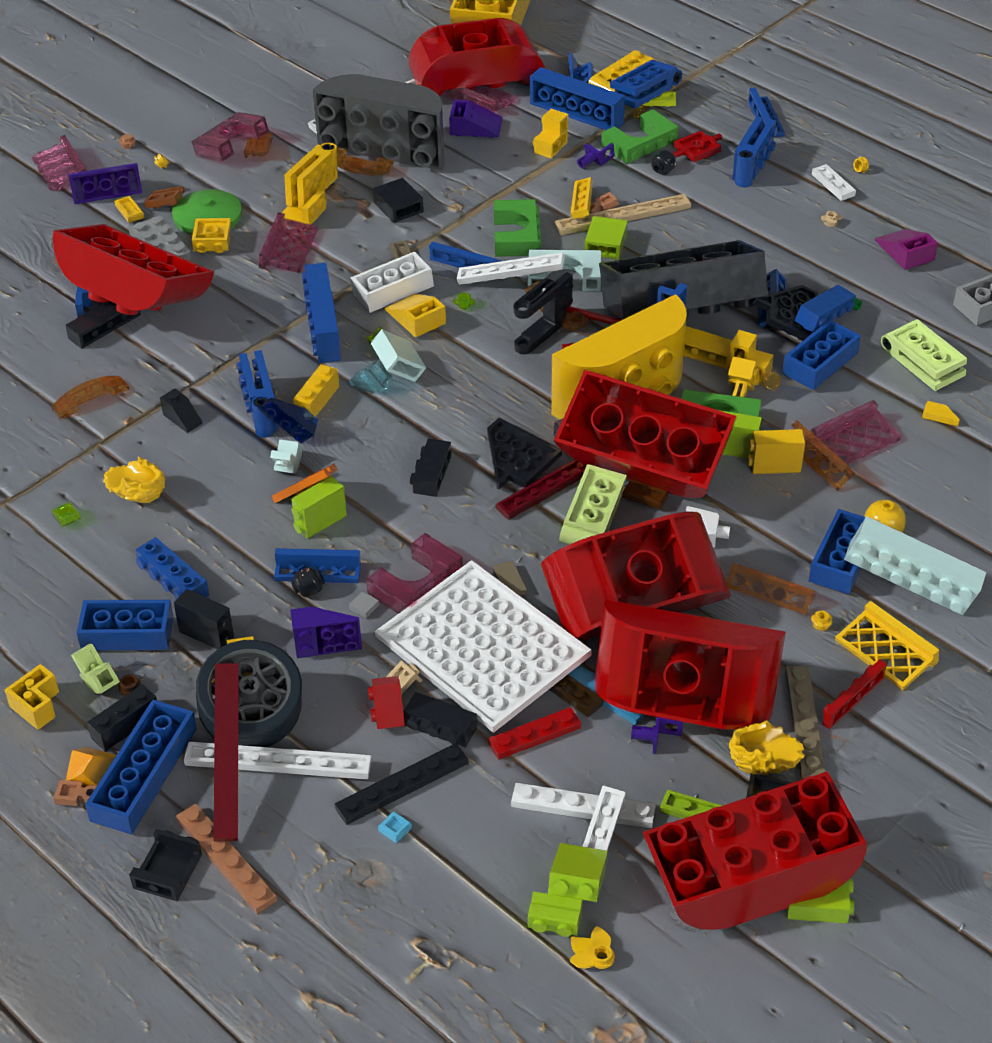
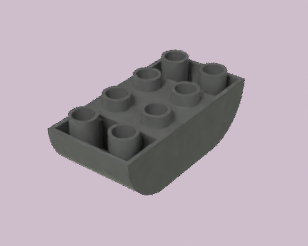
[313,74,445,170]

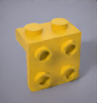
[280,190,327,227]

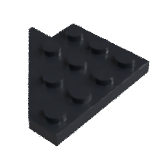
[753,285,818,341]
[487,417,562,489]

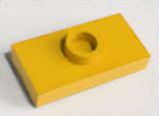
[114,196,145,223]

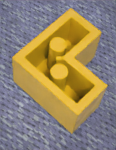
[533,109,568,159]
[728,330,773,383]
[4,664,59,730]

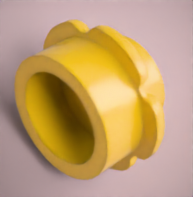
[154,153,170,169]
[853,157,869,173]
[811,611,833,631]

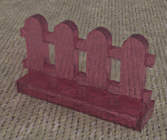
[32,135,86,191]

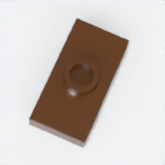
[622,480,668,509]

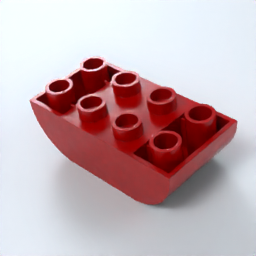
[409,18,545,96]
[541,511,731,641]
[595,600,786,730]
[643,771,867,930]

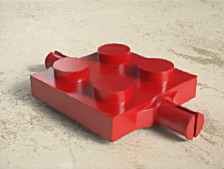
[673,131,722,162]

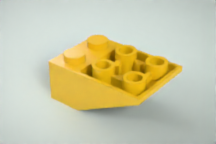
[384,294,446,338]

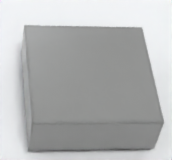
[349,592,379,618]

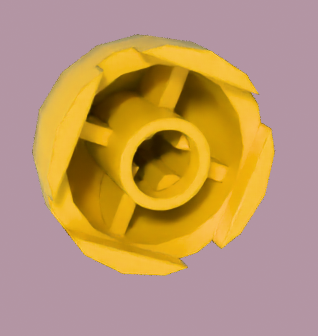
[864,499,906,533]

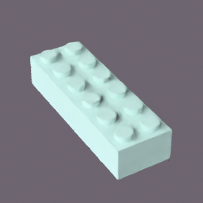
[844,516,986,615]

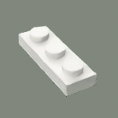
[812,164,856,201]
[583,786,626,851]

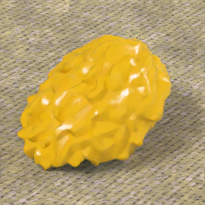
[103,456,166,503]
[729,720,805,775]

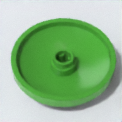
[172,189,242,235]

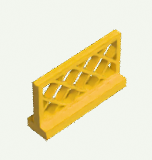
[835,601,939,690]

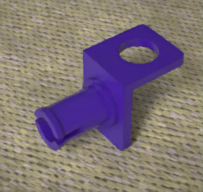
[577,143,615,169]
[631,717,683,754]

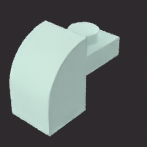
[270,439,303,473]

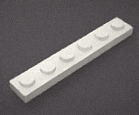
[457,252,565,285]
[511,783,656,829]

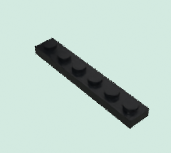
[334,743,468,825]

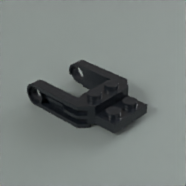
[513,272,573,354]

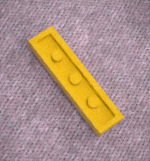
[570,177,593,219]

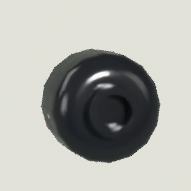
[651,150,676,175]
[291,566,325,597]

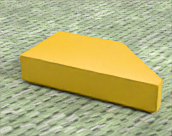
[922,401,960,426]

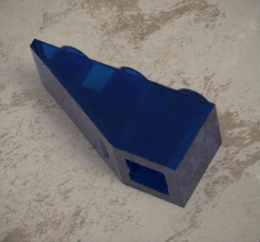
[258,398,318,444]

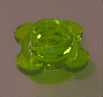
[453,292,475,309]

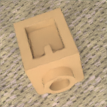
[386,660,423,695]

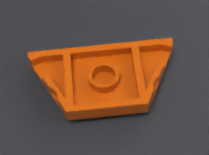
[271,463,338,503]

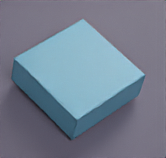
[378,811,412,843]

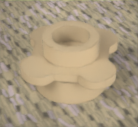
[821,211,842,227]

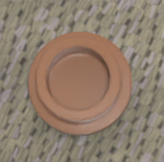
[119,134,136,149]

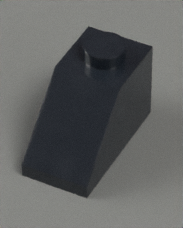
[160,389,202,433]

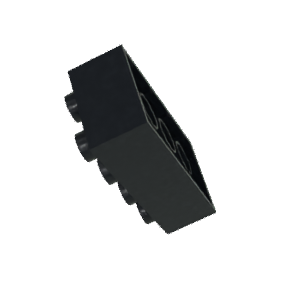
[599,240,768,320]

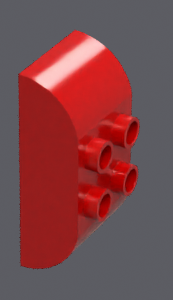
[53,224,214,315]
[554,369,737,498]

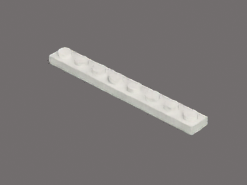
[184,742,372,780]

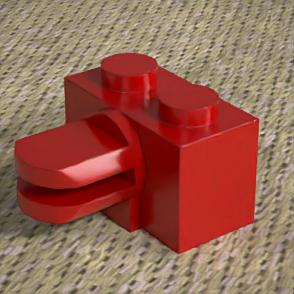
[368,676,405,729]

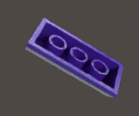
[68,163,142,204]

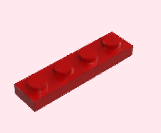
[822,659,887,729]
[489,707,581,760]

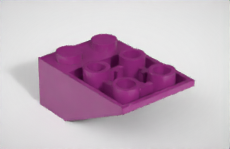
[875,229,938,270]

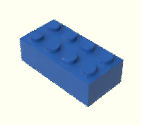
[782,320,861,390]
[808,509,879,595]
[77,600,174,650]

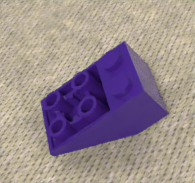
[449,100,503,138]
[290,607,362,658]

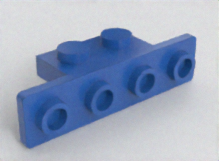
[567,53,594,83]

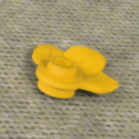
[570,926,615,969]

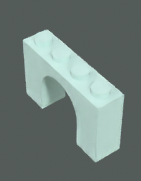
[528,250,601,292]

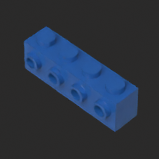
[795,284,856,332]
[135,537,209,599]

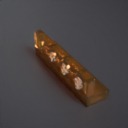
[791,420,855,491]
[726,563,817,615]

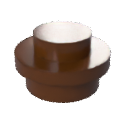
[118,674,141,695]

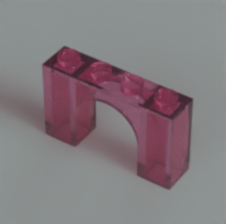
[191,112,269,161]
[366,533,463,614]

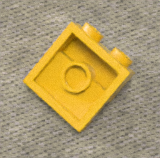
[192,218,231,253]

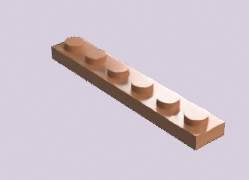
[176,803,277,914]

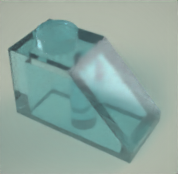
[347,360,393,394]

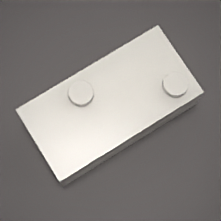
[350,252,434,313]

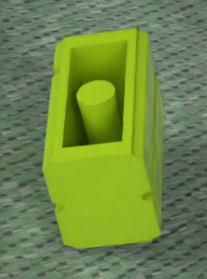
[528,891,583,937]

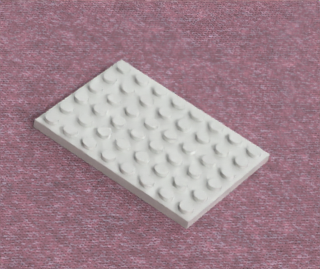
[375,560,592,733]

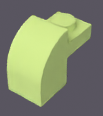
[71,644,120,694]

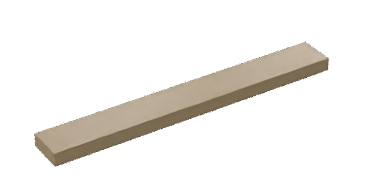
[555,194,691,236]

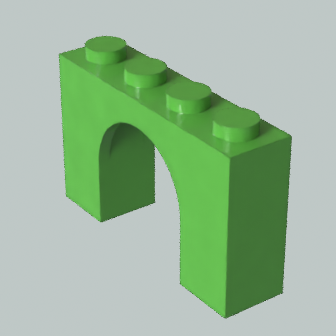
[601,109,679,164]
[494,199,541,257]
[681,389,761,417]

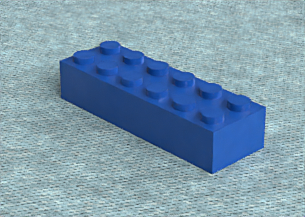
[530,67,625,130]
[302,263,341,363]
[85,700,197,835]

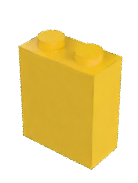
[747,429,805,474]

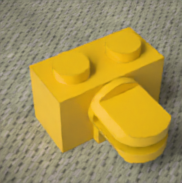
[728,357,761,397]

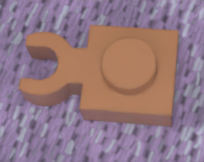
[590,192,619,213]
[53,780,97,806]

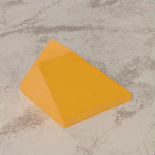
[66,747,116,788]

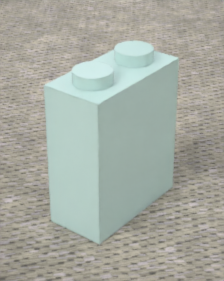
[371,329,426,382]

